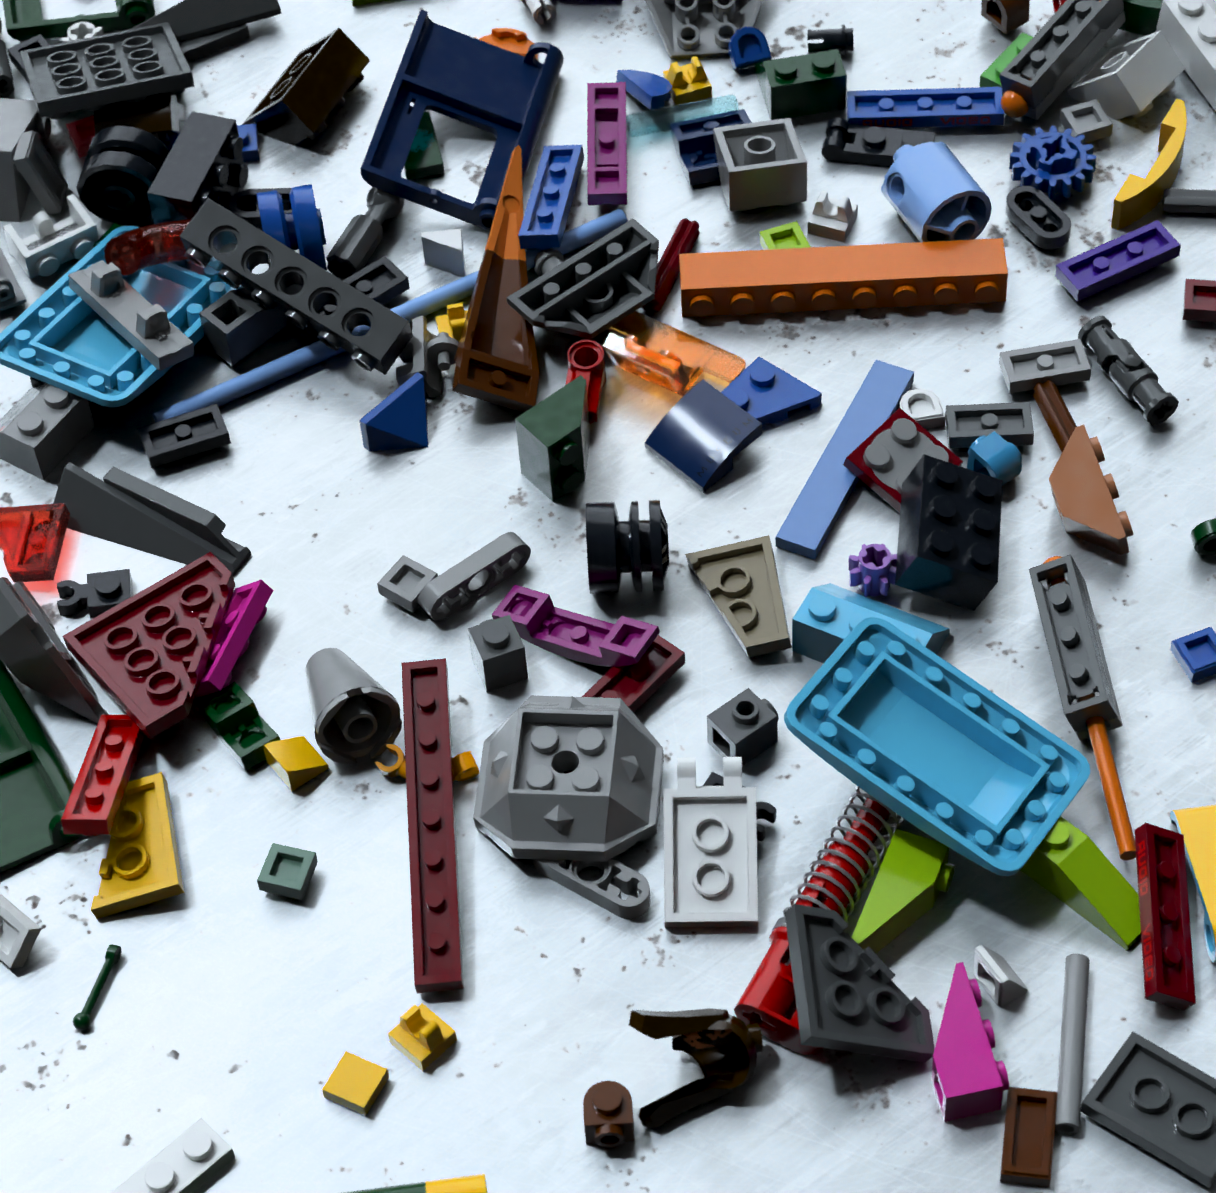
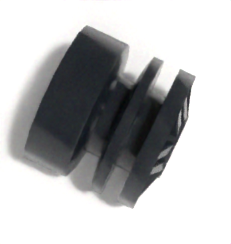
[586,500,669,594]

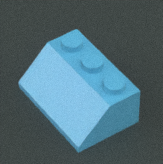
[792,583,950,663]

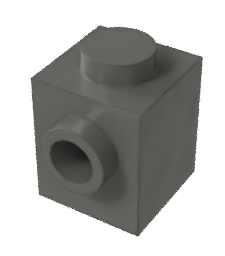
[468,615,528,692]
[707,688,779,766]

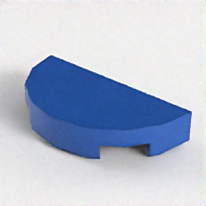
[616,70,672,110]

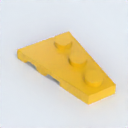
[91,772,184,919]

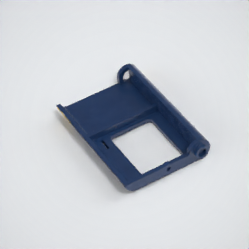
[360,9,564,231]

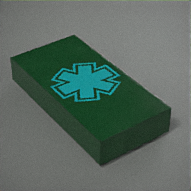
[403,111,444,180]

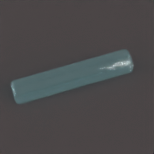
[626,94,739,137]

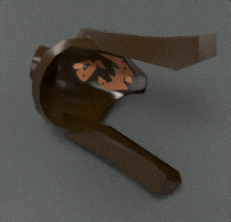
[629,1008,763,1128]

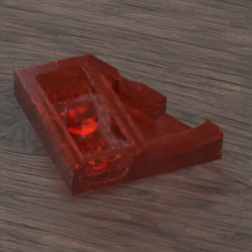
[0,503,70,583]

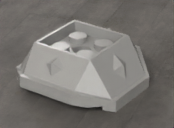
[473,695,664,862]

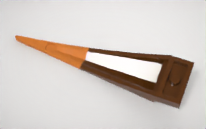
[452,145,539,413]

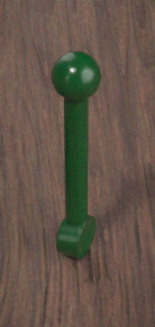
[73,944,122,1031]

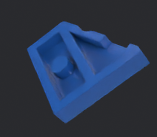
[721,356,822,425]

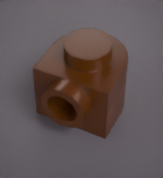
[981,0,1030,34]
[583,1081,635,1147]

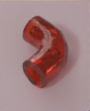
[104,219,192,276]

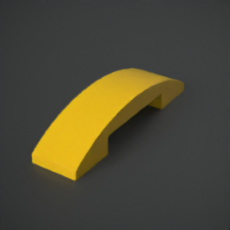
[1111,98,1187,230]

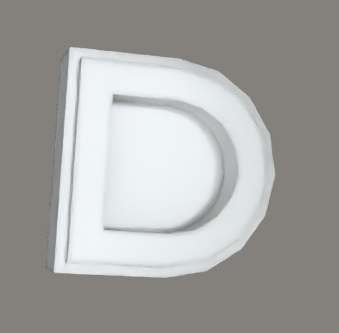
[899,389,946,429]

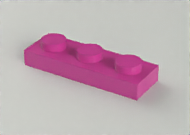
[195,580,273,699]

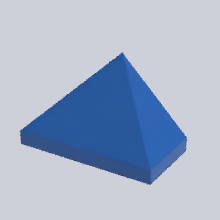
[359,372,428,451]

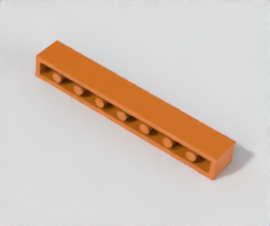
[679,238,1008,317]

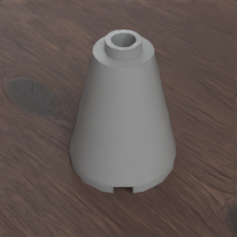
[305,648,402,765]

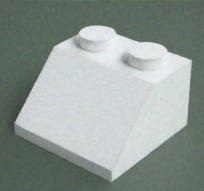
[1067,31,1185,120]

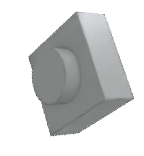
[1060,99,1113,143]
[377,555,438,612]

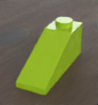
[1021,816,1141,950]
[852,829,955,954]

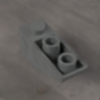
[199,284,303,366]

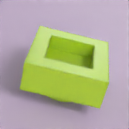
[759,221,811,250]

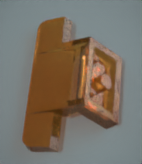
[603,311,746,396]

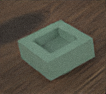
[257,843,318,900]

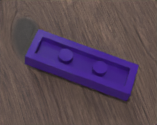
[1055,220,1181,302]

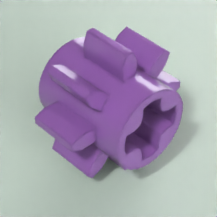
[848,544,897,597]

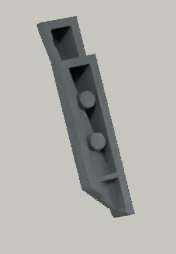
[132,0,281,63]
[49,462,251,576]

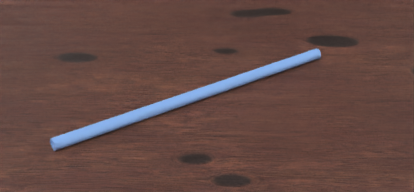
[152,208,628,423]

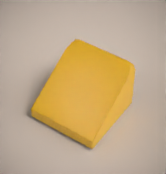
[263,736,329,791]

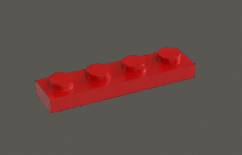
[61,715,145,836]

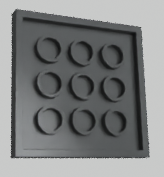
[19,22,194,119]

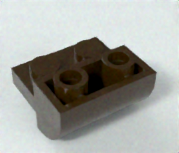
[94,93,186,142]

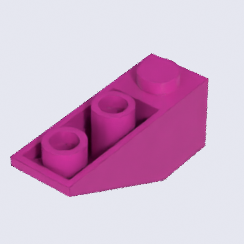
[931,962,1009,1122]

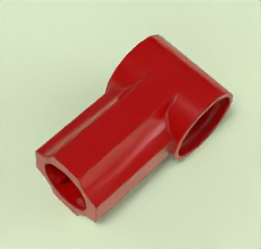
[566,340,607,424]

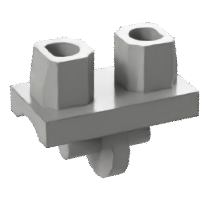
[396,315,459,398]

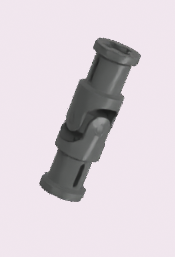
[1078,316,1179,425]

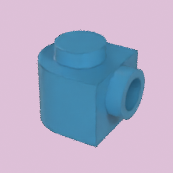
[967,431,1022,486]

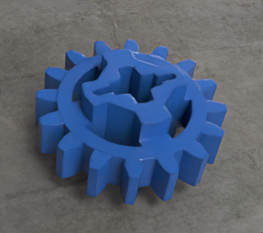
[1009,126,1096,200]

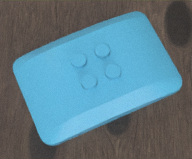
[0,226,244,407]
[784,617,1090,876]

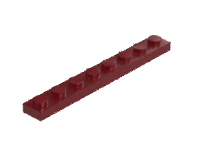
[401,658,464,994]

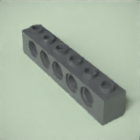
[180,198,413,375]

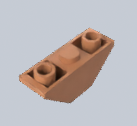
[1049,424,1133,555]

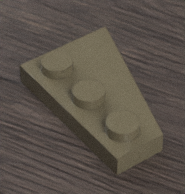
[685,535,792,657]

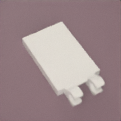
[664,757,758,927]

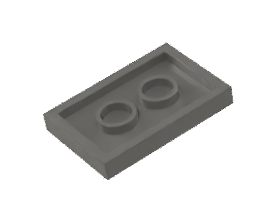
[1081,1031,1216,1188]

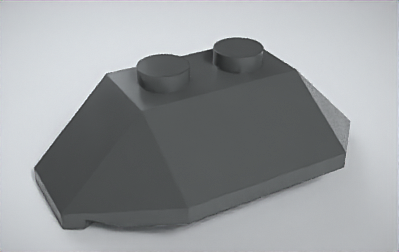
[507,218,659,339]

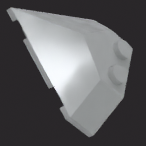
[0,577,109,724]

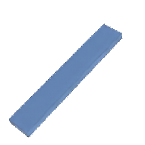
[775,360,914,560]

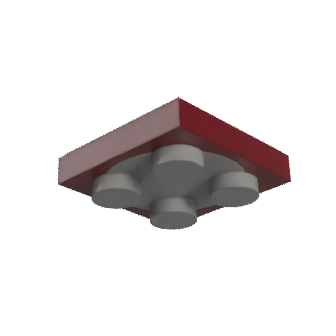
[843,408,963,513]

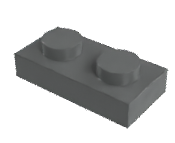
[945,402,1034,448]

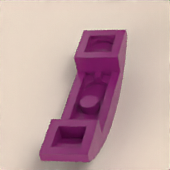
[491,585,660,667]

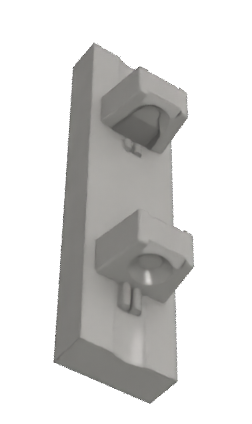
[68,260,194,371]

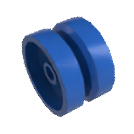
[256,184,327,270]

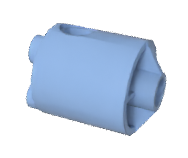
[881,142,992,242]

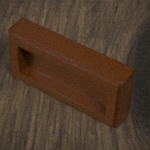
[1000,1087,1057,1188]

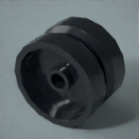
[77,126,170,226]

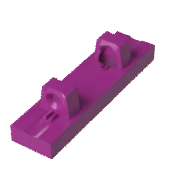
[587,82,627,205]

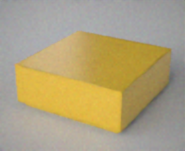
[322,1051,389,1116]

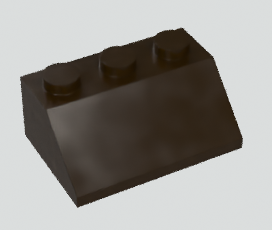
[242,27,370,145]

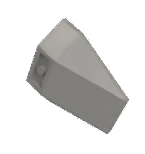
[645,0,763,59]

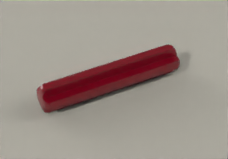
[642,218,700,313]

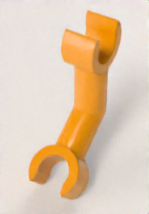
[375,744,479,781]

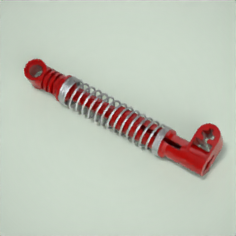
[734,786,905,1055]

